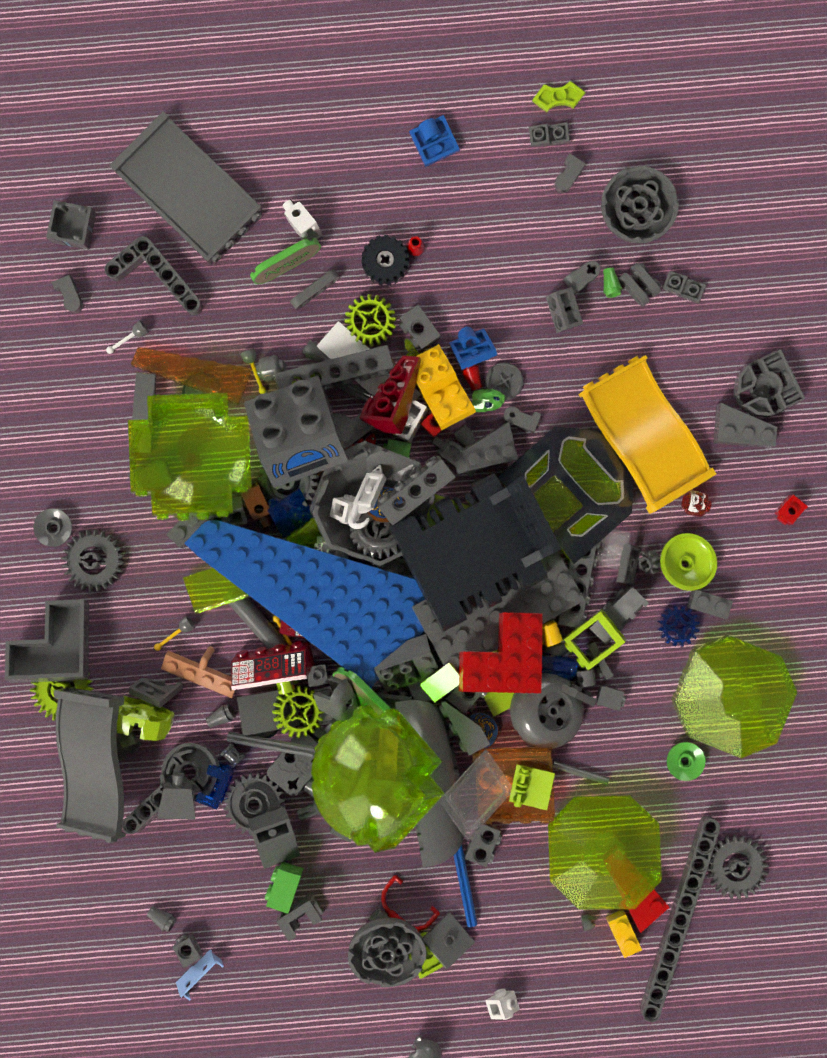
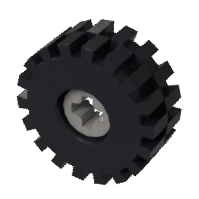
[361,235,409,286]

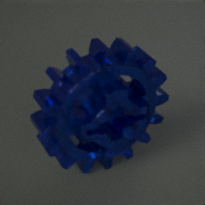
[657,605,700,647]

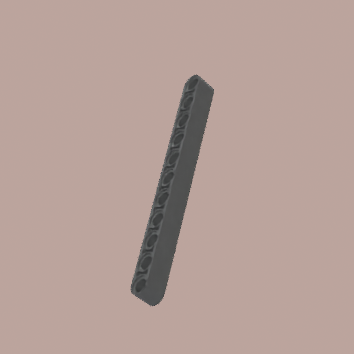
[640,816,720,1022]

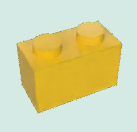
[605,909,642,958]

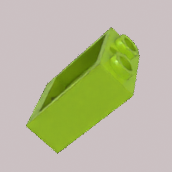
[564,609,626,670]

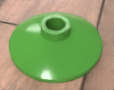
[667,742,705,781]

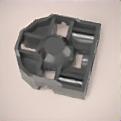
[734,349,805,418]

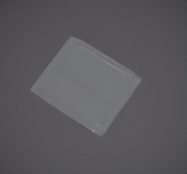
[439,750,512,841]

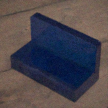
[542,652,579,680]

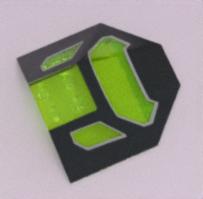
[497,427,634,564]

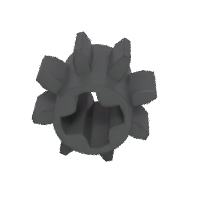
[638,550,661,574]

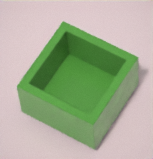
[265,862,304,914]

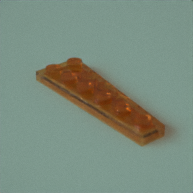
[131,347,252,405]

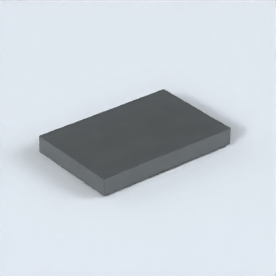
[237,690,300,736]

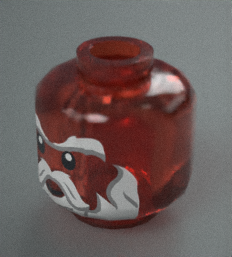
[681,490,712,517]

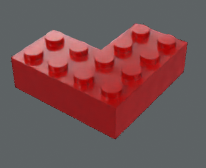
[459,612,542,693]

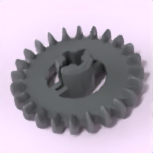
[258,470,319,513]
[349,513,410,559]
[61,529,125,592]
[706,835,769,899]

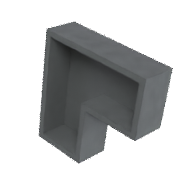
[5,599,89,683]

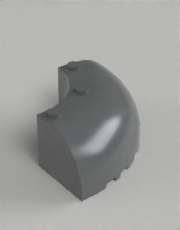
[395,700,467,868]

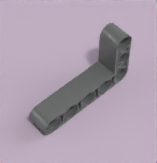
[104,236,203,316]

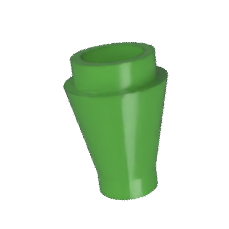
[603,268,622,298]

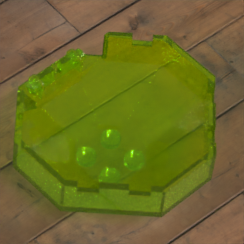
[671,635,797,759]
[548,795,662,910]

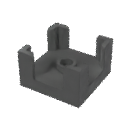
[276,892,324,942]

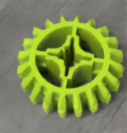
[345,294,396,347]
[272,685,324,738]

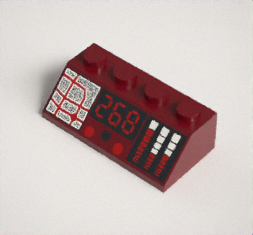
[231,641,315,690]

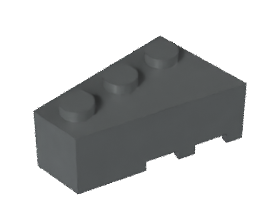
[713,403,777,448]
[588,587,649,644]

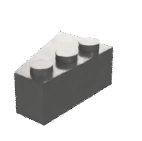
[453,422,518,474]

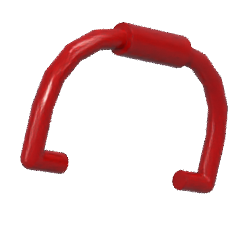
[381,875,440,931]

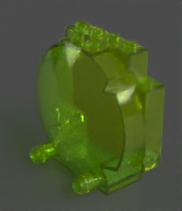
[128,393,252,521]
[311,706,445,853]

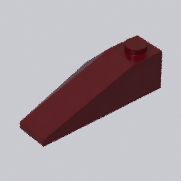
[359,355,421,434]

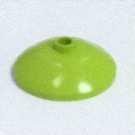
[660,533,717,591]

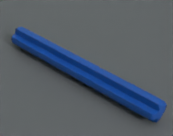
[454,845,477,927]

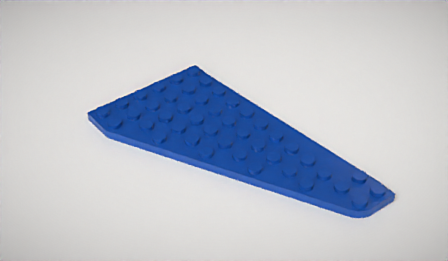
[184,520,425,688]

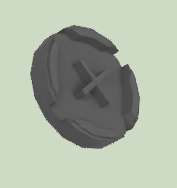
[485,363,523,401]

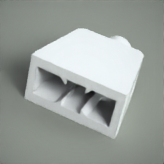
[283,199,322,241]

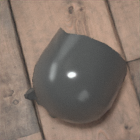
[408,1035,442,1058]

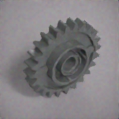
[223,772,286,836]

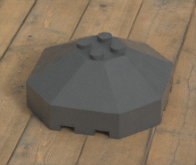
[310,441,435,566]

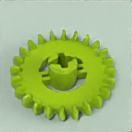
[30,673,94,720]

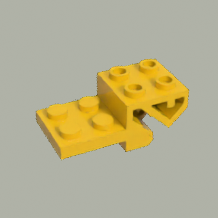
[416,344,476,430]

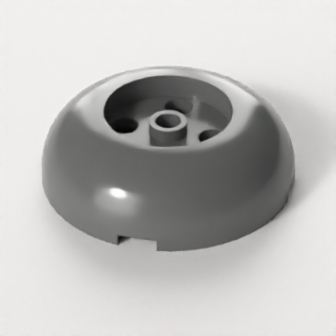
[601,166,679,244]
[510,671,584,749]
[348,917,426,988]

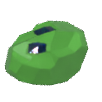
[472,389,505,412]

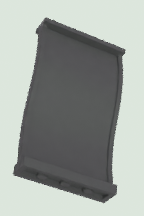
[109,111,263,265]
[54,687,126,843]

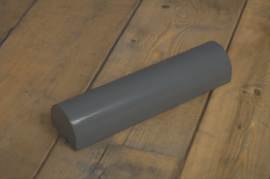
[223,586,288,648]

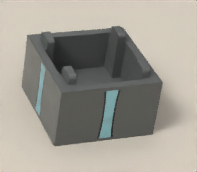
[46,200,96,250]

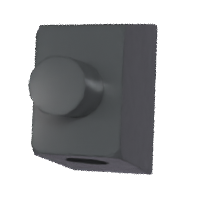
[157,772,196,820]

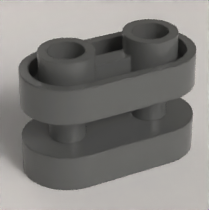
[618,263,661,307]

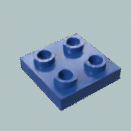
[409,115,460,167]
[449,327,497,370]

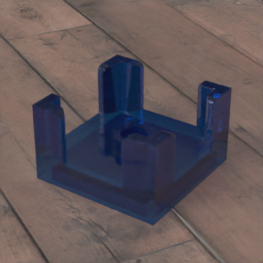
[195,761,236,810]

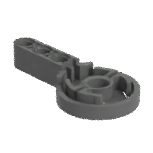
[122,743,220,834]

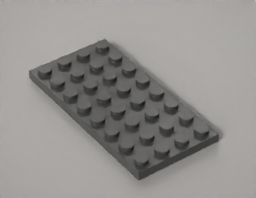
[411,551,585,671]

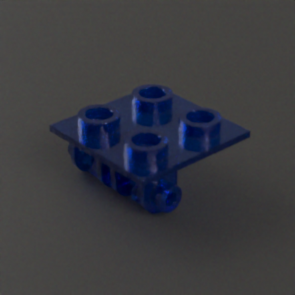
[267,488,313,538]

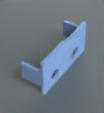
[176,949,224,1001]

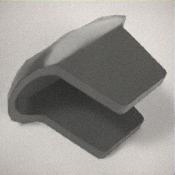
[313,676,359,725]

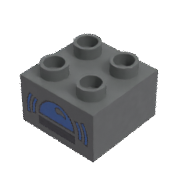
[244,376,348,488]

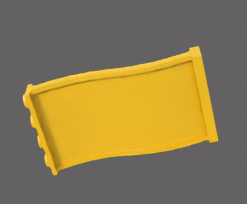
[578,355,716,514]

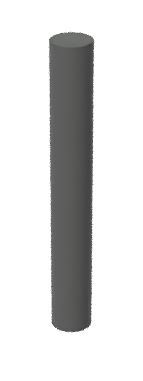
[552,761,609,785]

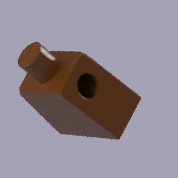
[241,482,272,528]

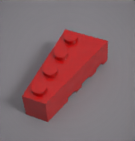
[601,844,670,933]

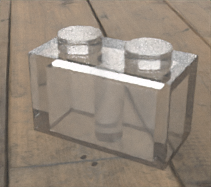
[597,529,630,570]

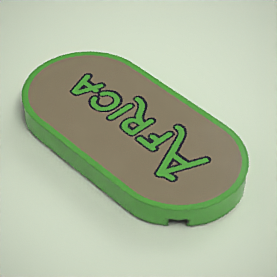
[250,238,321,284]
[333,667,395,728]

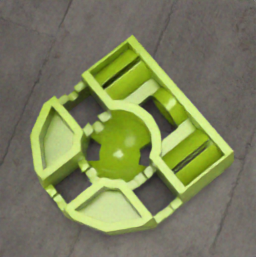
[117,695,174,741]

